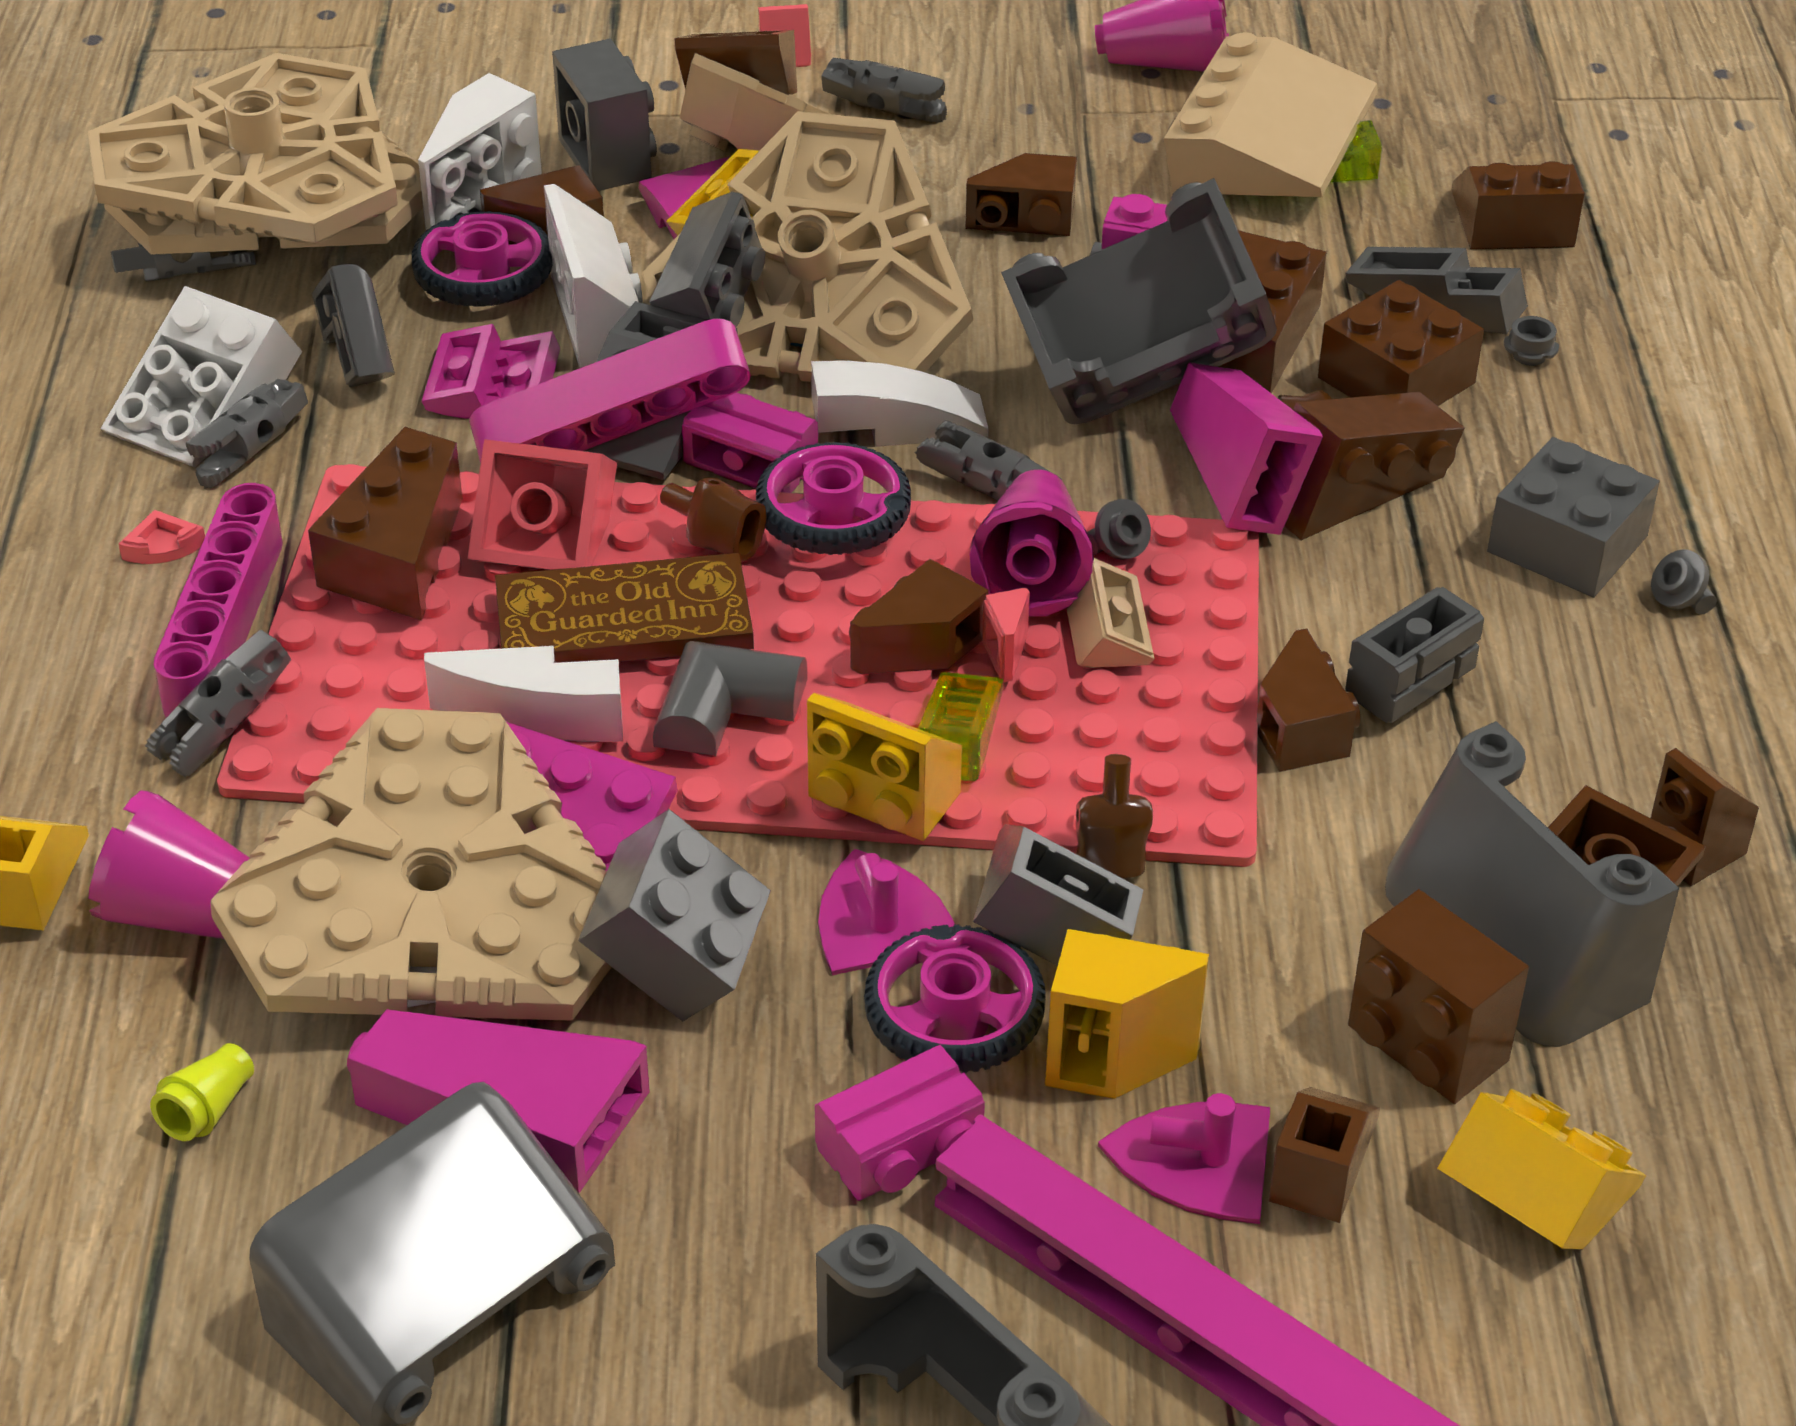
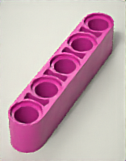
[469,319,750,463]
[153,483,283,718]

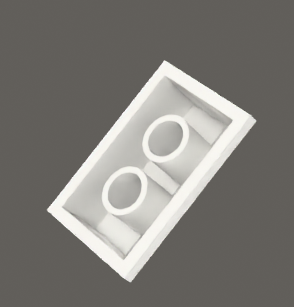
[544,184,643,368]

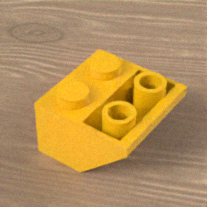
[807,692,962,841]
[0,816,89,931]
[1045,929,1209,1099]
[1437,1089,1647,1249]

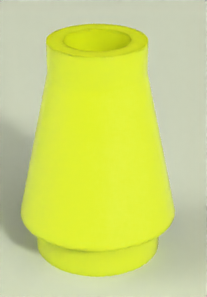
[150,1043,254,1141]

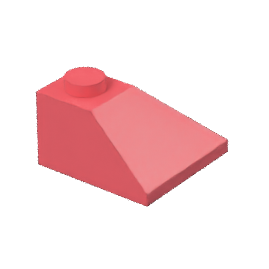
[467,439,617,570]

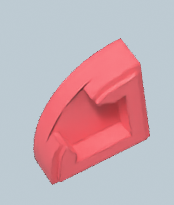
[119,510,205,564]

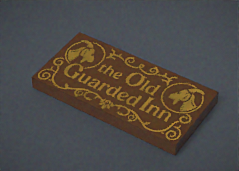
[495,553,754,663]

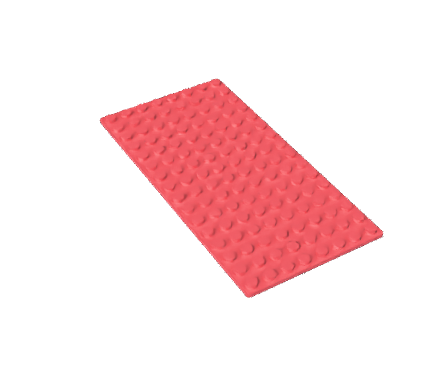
[217,464,1259,867]

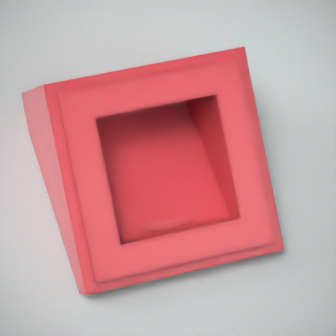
[758,4,811,67]
[982,588,1030,682]

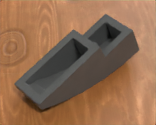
[1346,247,1528,334]

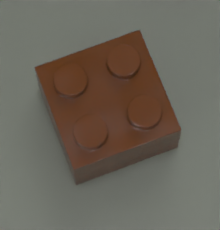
[1318,280,1484,406]
[1348,889,1529,1105]

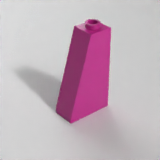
[1170,362,1323,535]
[347,1009,650,1193]

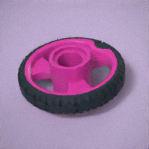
[412,211,553,307]
[756,442,911,555]
[864,924,1046,1073]

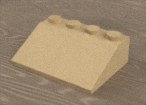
[1164,32,1378,197]

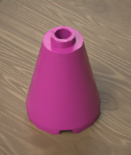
[1095,0,1229,72]
[969,469,1094,616]
[88,790,250,939]

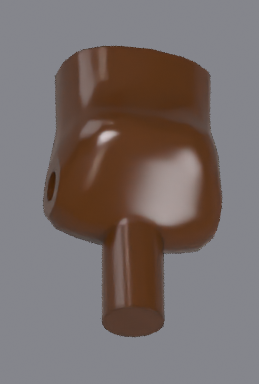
[660,478,766,562]
[1075,754,1153,878]

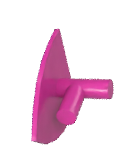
[818,849,955,976]
[1098,1093,1270,1224]

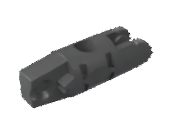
[821,58,947,123]
[111,242,256,281]
[185,379,308,489]
[915,420,1062,501]
[145,630,291,777]

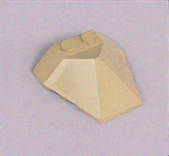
[679,53,835,151]

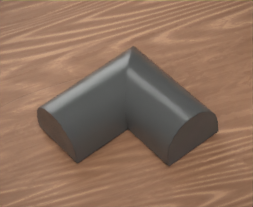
[312,264,395,387]
[653,641,808,756]

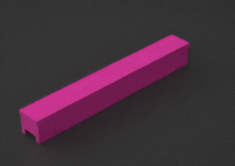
[935,1114,1460,1426]

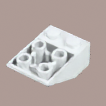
[418,73,542,230]
[100,286,302,467]

